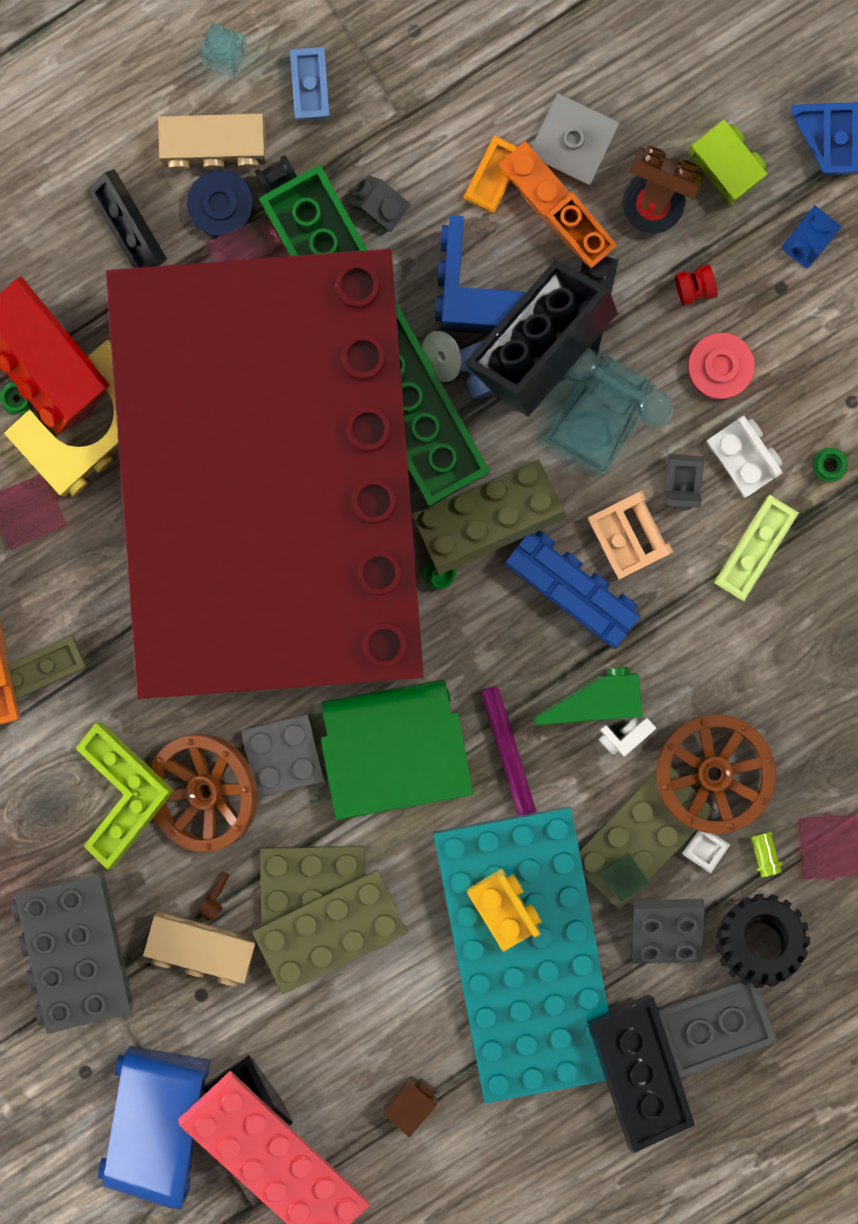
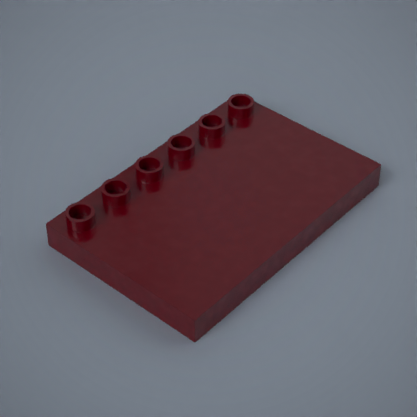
[105,249,424,699]

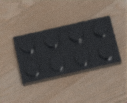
[587,995,695,1153]

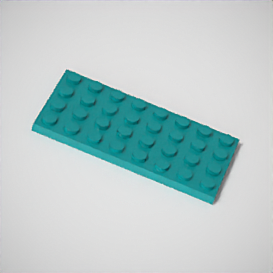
[433,806,609,1104]

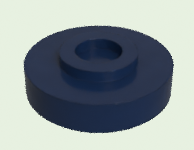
[187,170,254,238]

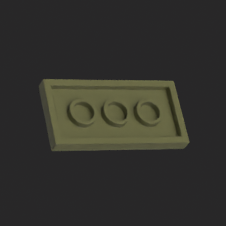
[412,459,567,575]
[579,767,716,910]
[252,869,409,995]

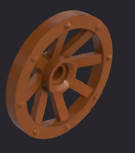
[656,715,776,834]
[150,733,258,852]

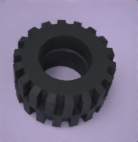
[716,894,810,988]

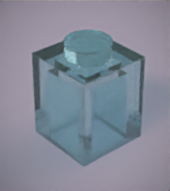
[199,23,248,78]

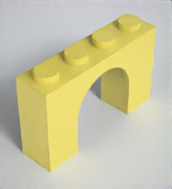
[4,340,119,497]

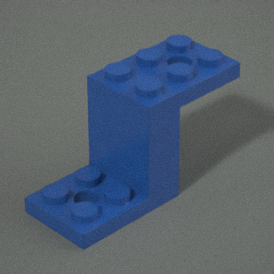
[435,215,526,334]

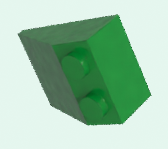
[533,666,643,725]

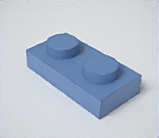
[290,47,330,122]

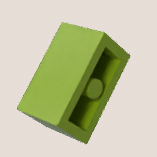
[688,120,767,207]

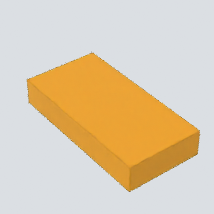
[463,135,517,215]

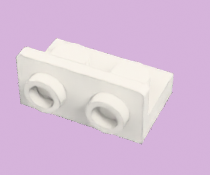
[705,415,783,498]
[598,717,656,757]

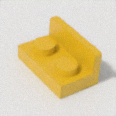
[467,868,542,952]

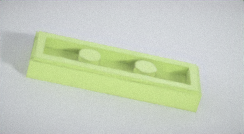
[714,495,799,601]

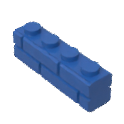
[504,530,641,649]

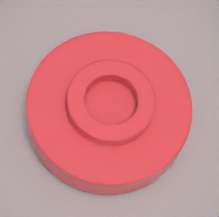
[687,333,755,400]

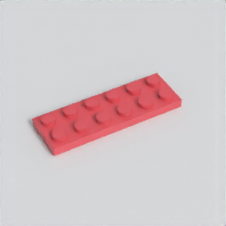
[178,1071,370,1224]

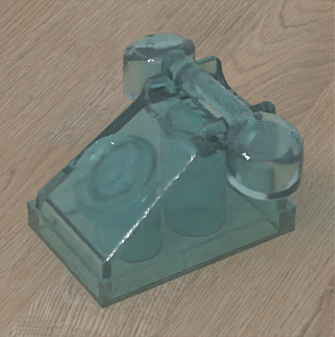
[544,348,674,477]

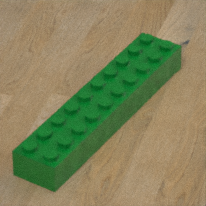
[259,164,490,507]

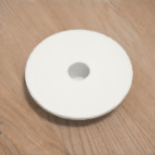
[422,331,462,382]

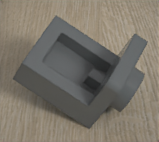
[349,175,411,232]
[664,454,705,511]

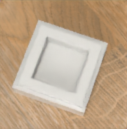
[681,830,730,873]

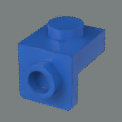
[781,205,842,268]

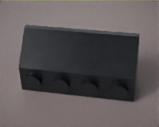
[465,260,618,417]

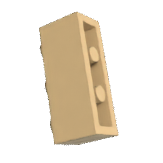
[158,114,267,171]
[143,911,257,986]

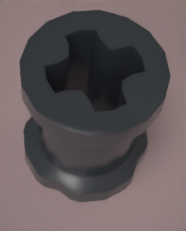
[254,155,297,194]

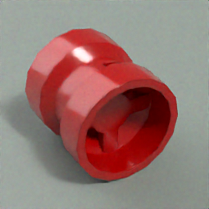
[674,264,718,307]

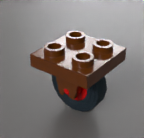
[623,145,703,234]

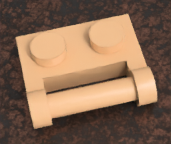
[587,490,674,580]

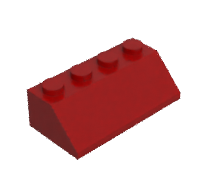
[0,276,110,436]

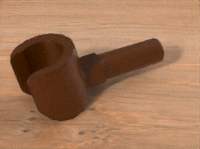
[200,871,230,921]

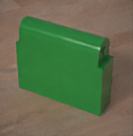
[321,679,473,820]

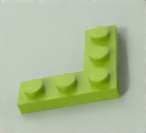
[76,722,174,870]

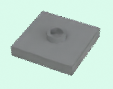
[531,93,620,187]

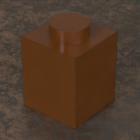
[383,1076,437,1137]

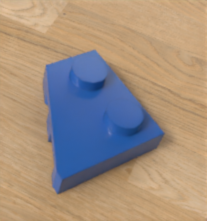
[791,102,858,176]

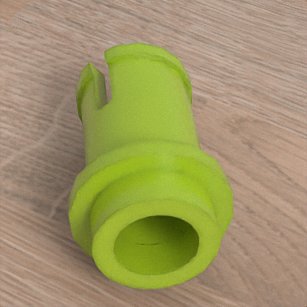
[750,831,783,877]

